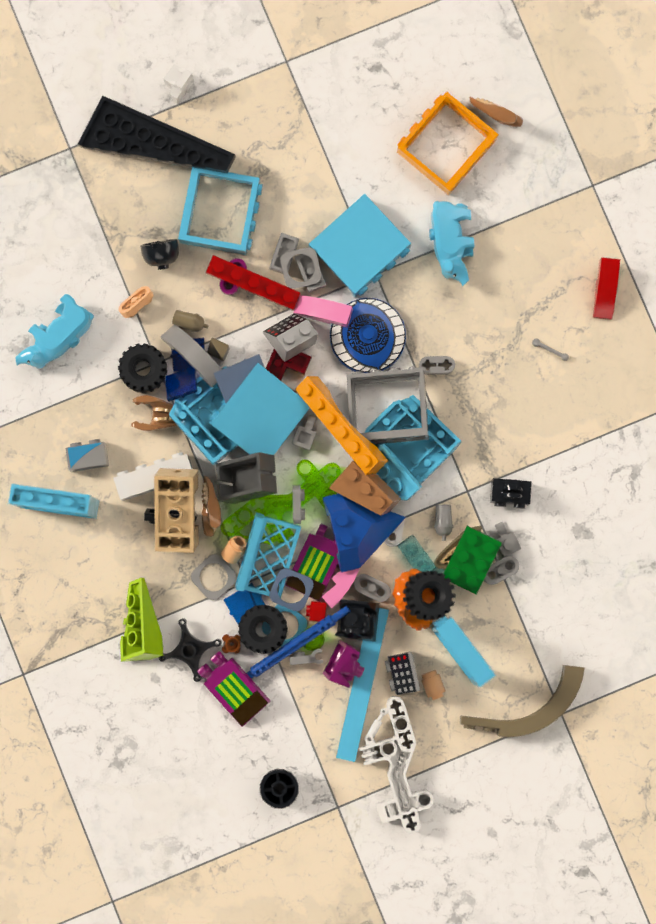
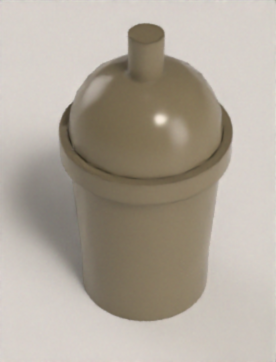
[172,310,209,332]

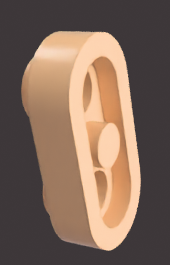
[119,286,153,318]

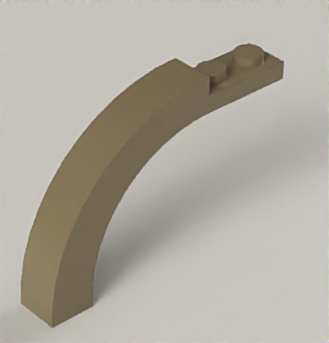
[459,665,585,737]

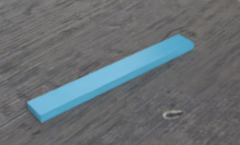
[336,608,389,762]

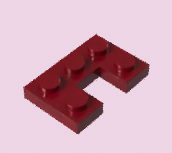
[265,349,312,393]

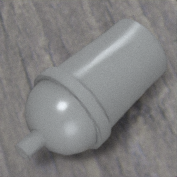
[434,505,453,541]

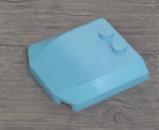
[169,366,238,465]
[365,395,461,485]

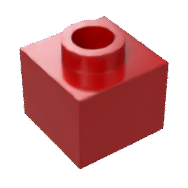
[306,601,327,622]

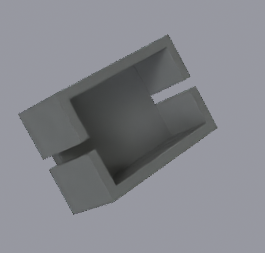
[216,452,277,504]

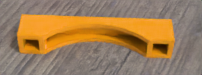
[295,376,388,475]

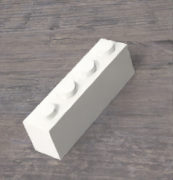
[113,452,192,501]

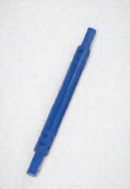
[247,606,351,679]

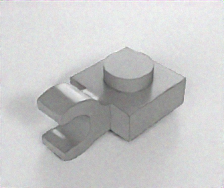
[292,415,317,450]
[495,522,521,557]
[290,649,323,665]

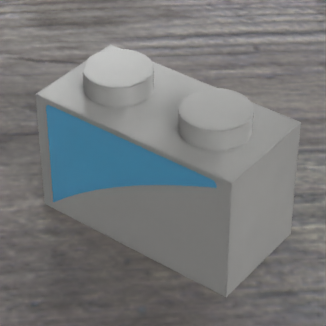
[65,439,109,472]

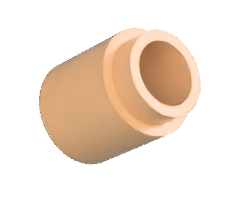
[221,536,247,564]
[421,670,446,700]

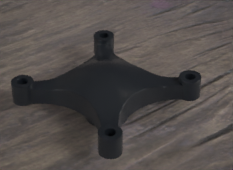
[158,618,222,682]

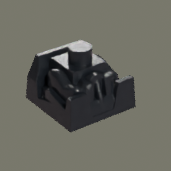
[335,599,380,641]

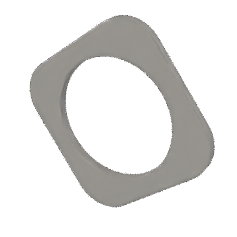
[281,247,321,289]
[191,554,237,600]

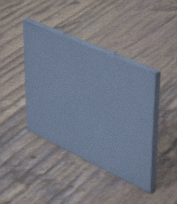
[213,354,265,403]

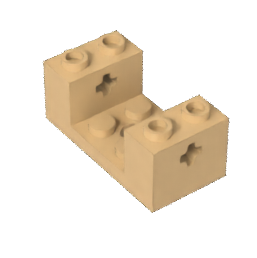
[154,468,199,553]

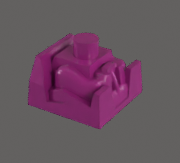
[322,640,364,688]

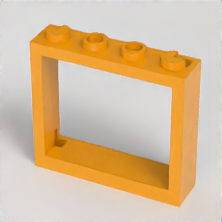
[397,91,499,196]

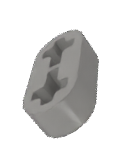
[419,356,455,375]

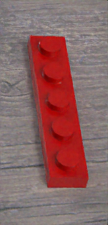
[205,255,301,311]

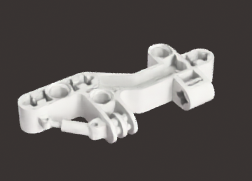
[359,696,433,834]

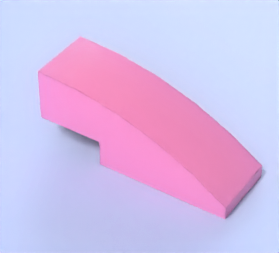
[294,295,353,328]
[322,568,360,609]

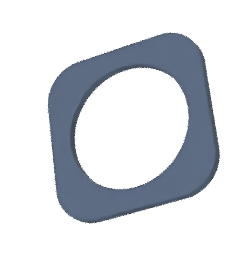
[269,568,313,611]

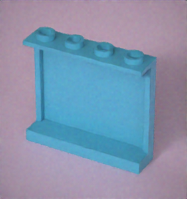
[309,194,411,297]
[208,363,310,455]

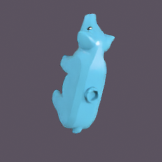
[429,201,475,286]
[15,294,94,369]

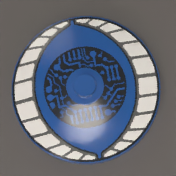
[330,298,406,373]

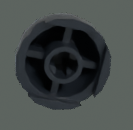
[140,239,179,270]
[260,769,299,809]

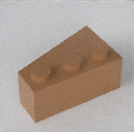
[329,461,401,515]

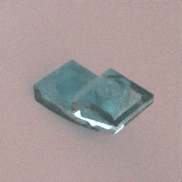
[397,534,436,572]

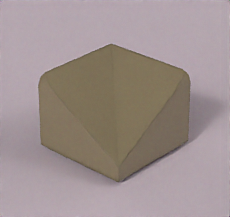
[207,338,230,361]

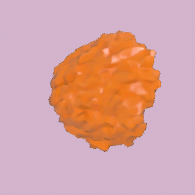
[392,569,435,631]

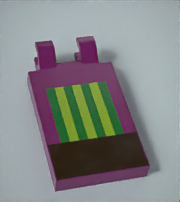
[285,523,338,602]
[197,651,271,727]

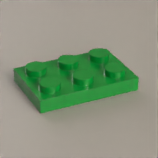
[443,525,502,595]

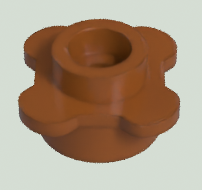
[222,634,241,654]

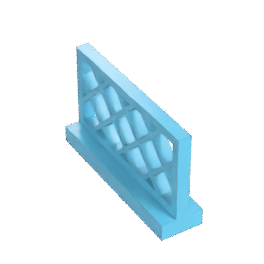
[235,512,301,598]

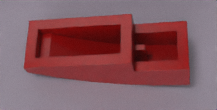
[593,257,620,320]

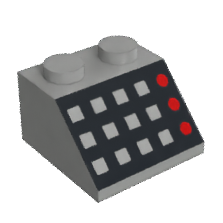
[263,313,318,362]
[385,651,420,695]

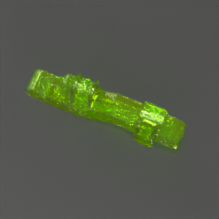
[221,459,341,547]

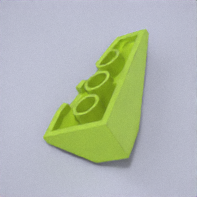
[120,577,163,662]

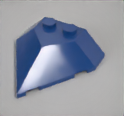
[322,494,406,573]

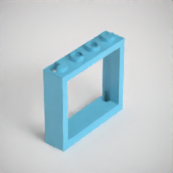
[178,167,263,255]
[8,484,100,519]
[432,616,495,687]

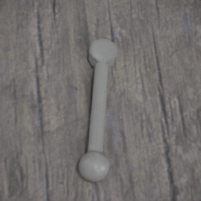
[532,338,569,361]

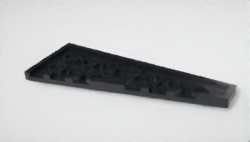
[78,95,236,173]

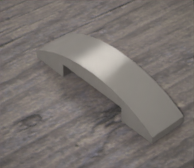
[160,325,222,388]

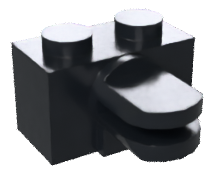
[490,478,532,509]

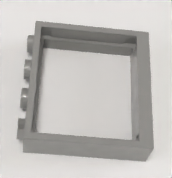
[347,366,429,444]

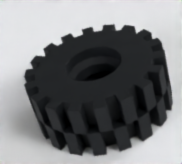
[118,343,167,393]
[403,570,456,621]
[238,605,288,654]

